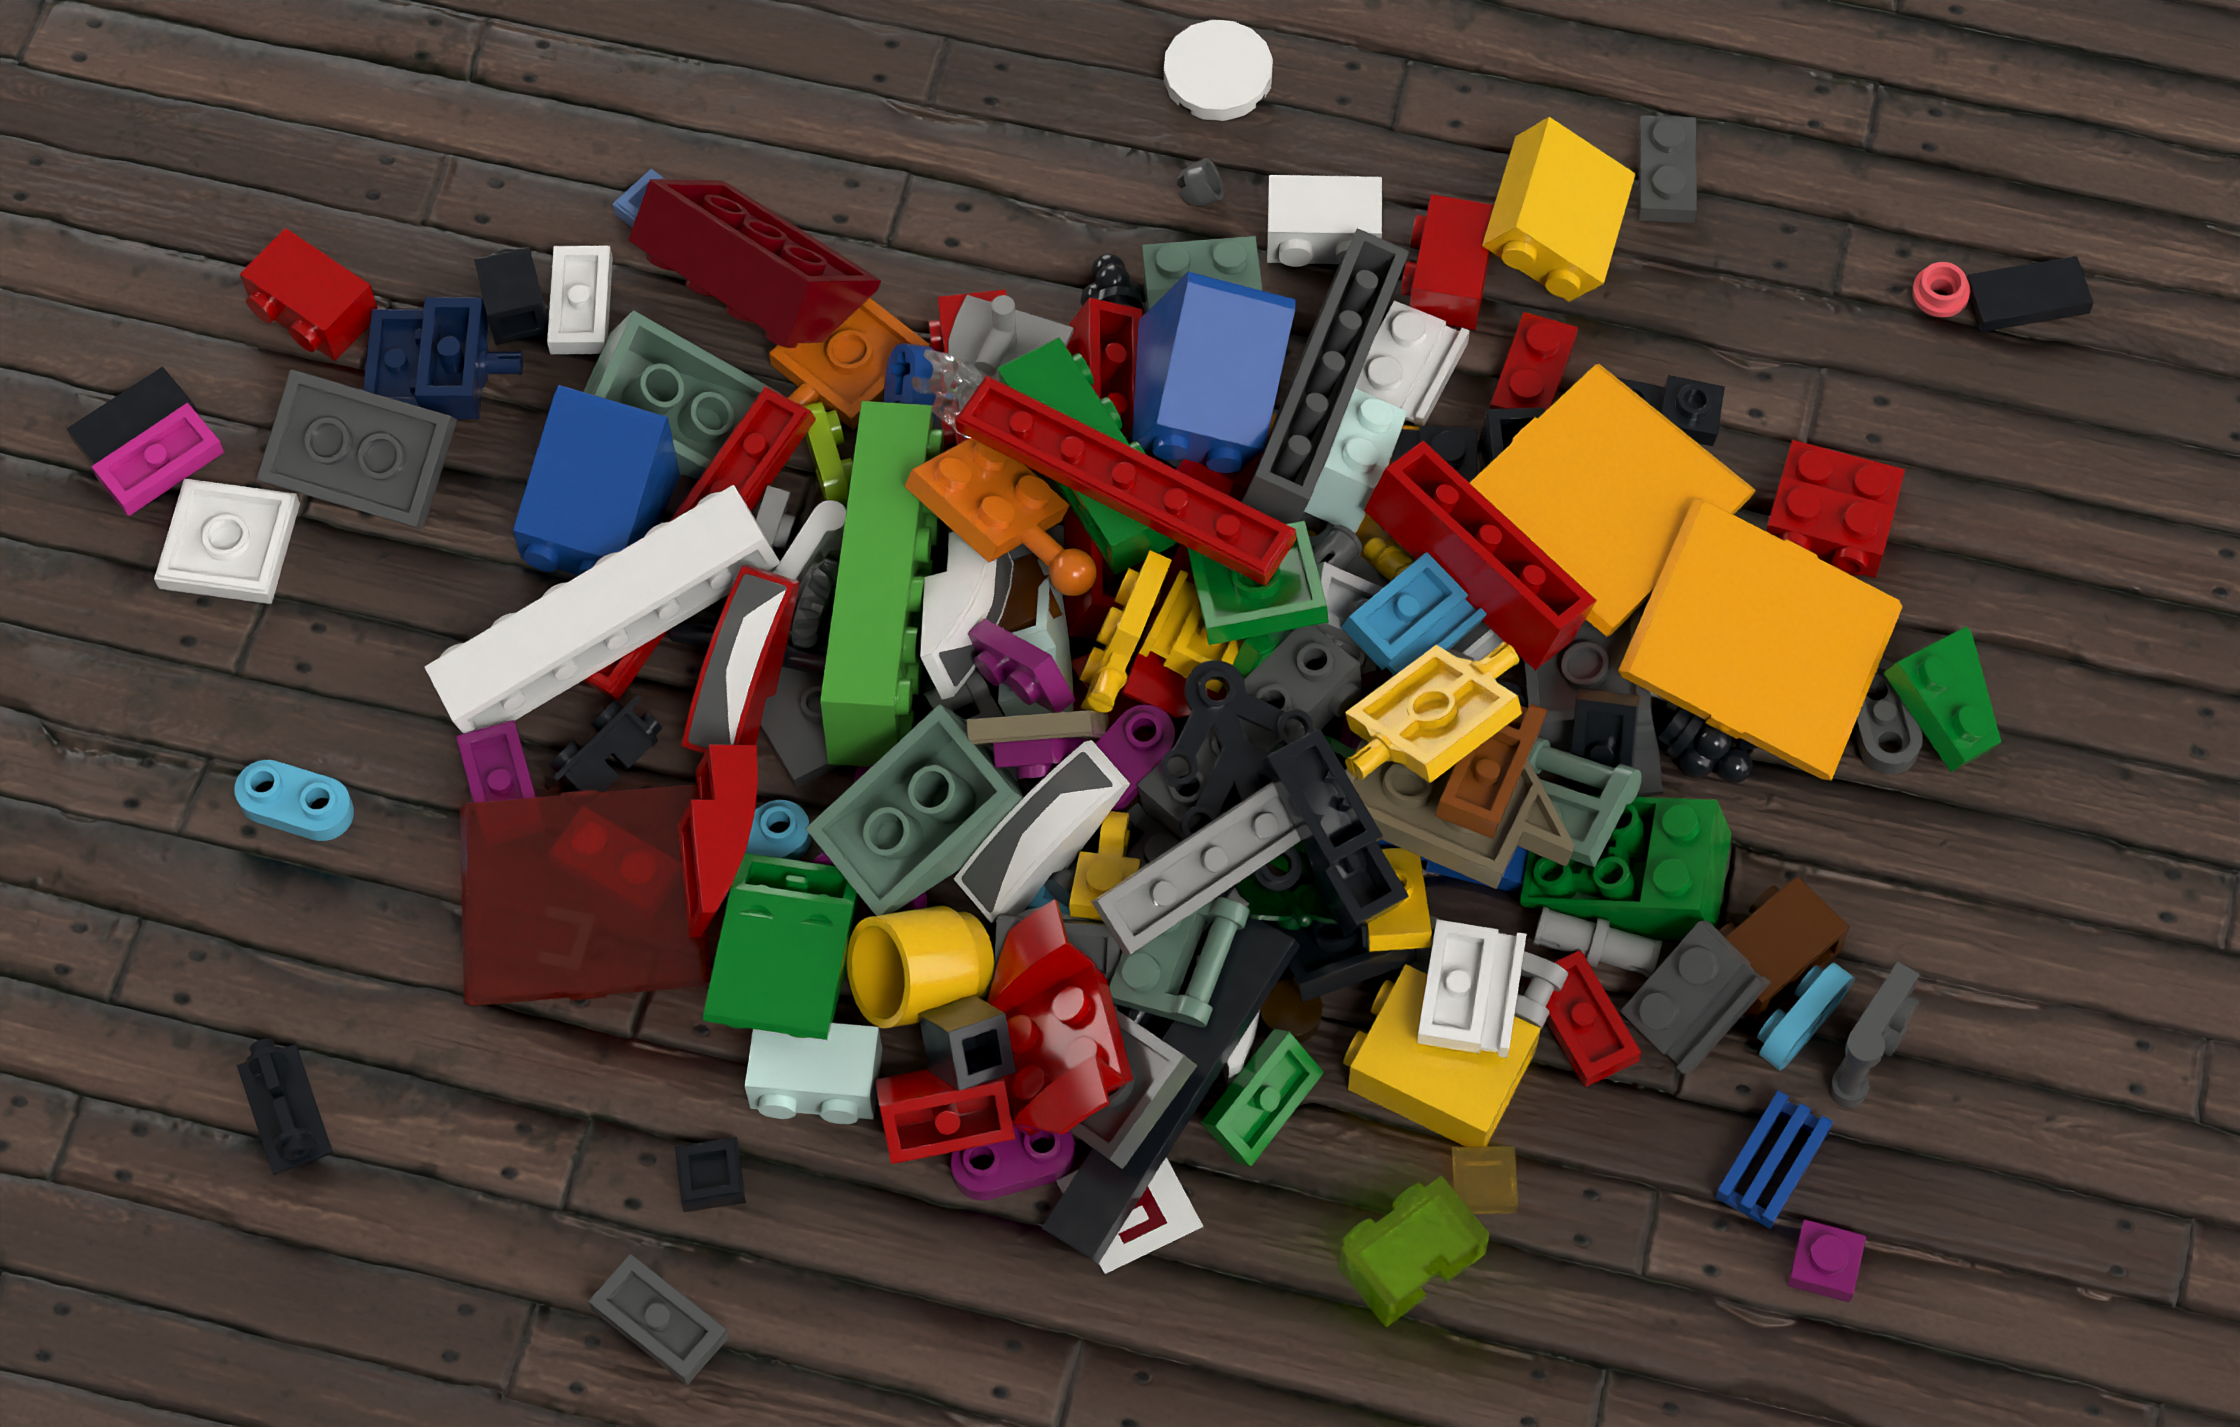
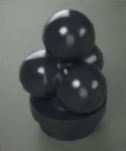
[1080,253,1144,314]
[1657,706,1753,783]

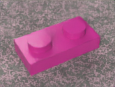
[91,403,224,517]

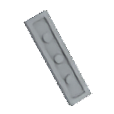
[1091,782,1301,955]

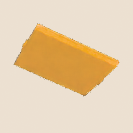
[1470,364,1756,637]
[1618,499,1903,781]

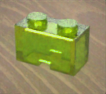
[1339,1175,1490,1327]

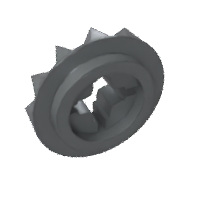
[790,558,839,650]

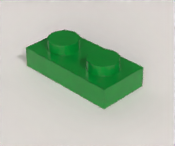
[1201,1029,1324,1167]

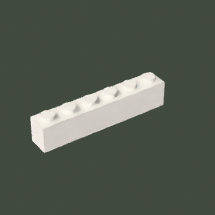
[425,485,781,734]

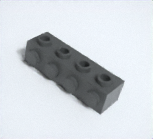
[1137,625,1363,842]

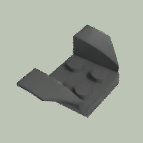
[1525,603,1663,797]

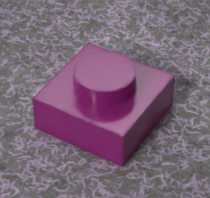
[1787,1219,1866,1303]

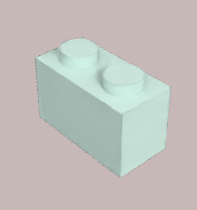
[1304,388,1408,534]
[745,1023,883,1124]

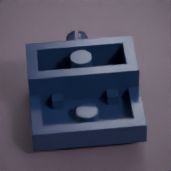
[363,297,524,419]

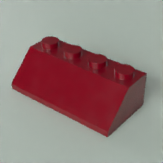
[628,179,881,348]

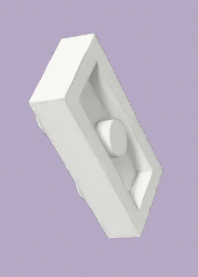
[547,246,613,354]

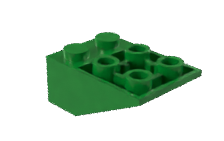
[1520,795,1732,941]
[703,853,861,1040]

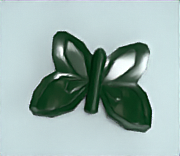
[1235,877,1366,930]

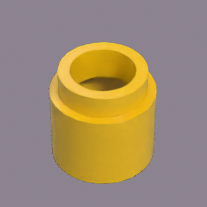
[847,906,995,1028]

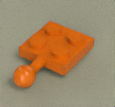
[769,298,931,430]
[904,438,1097,596]

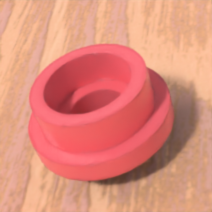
[1912,262,1970,317]

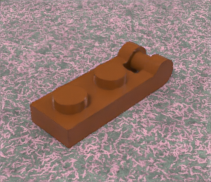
[1435,703,1548,839]

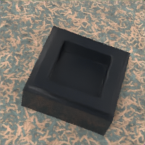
[675,1137,746,1212]

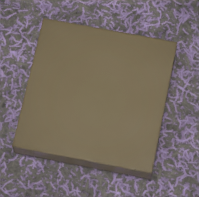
[967,710,1109,747]

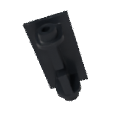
[544,695,662,812]
[237,1039,333,1175]

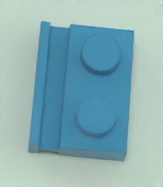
[1341,552,1487,676]

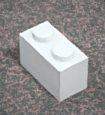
[1267,175,1382,267]

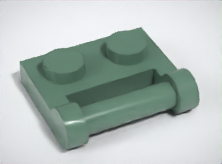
[1528,737,1642,867]
[1109,897,1250,1027]

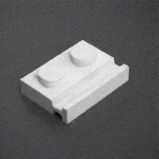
[1355,300,1470,426]
[1417,920,1526,1058]

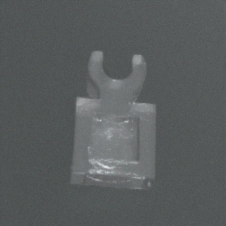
[911,349,990,438]

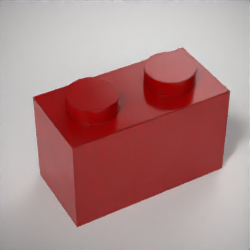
[1401,194,1494,330]
[240,228,378,361]
[875,1069,1015,1164]

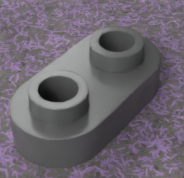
[1854,658,1923,775]

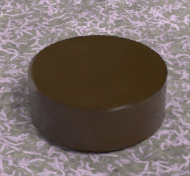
[1260,979,1323,1043]

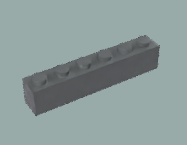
[1241,228,1409,524]

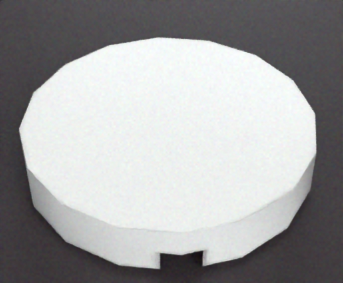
[1164,20,1273,121]

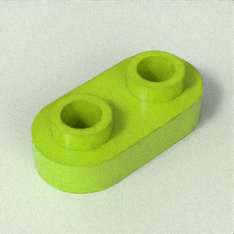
[803,402,853,507]

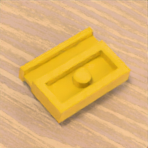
[1139,570,1244,693]

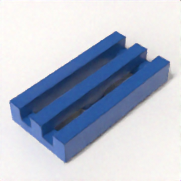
[1715,1090,1833,1230]

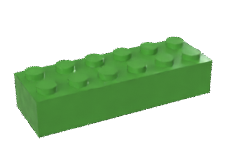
[820,401,944,767]

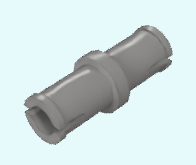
[1532,906,1662,978]

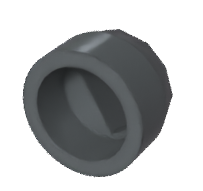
[1177,158,1224,207]

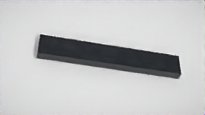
[1042,917,1300,1264]

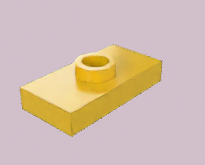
[1366,848,1432,952]

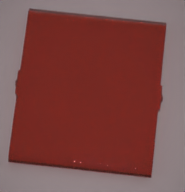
[460,785,711,1006]

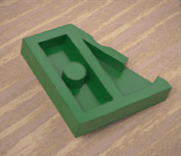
[1884,626,2001,772]

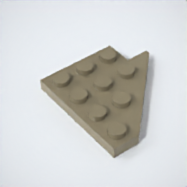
[1345,649,1575,889]

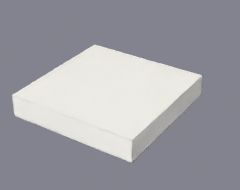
[154,478,300,604]

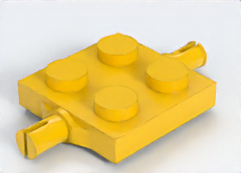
[1079,550,1172,713]
[1345,642,1522,783]

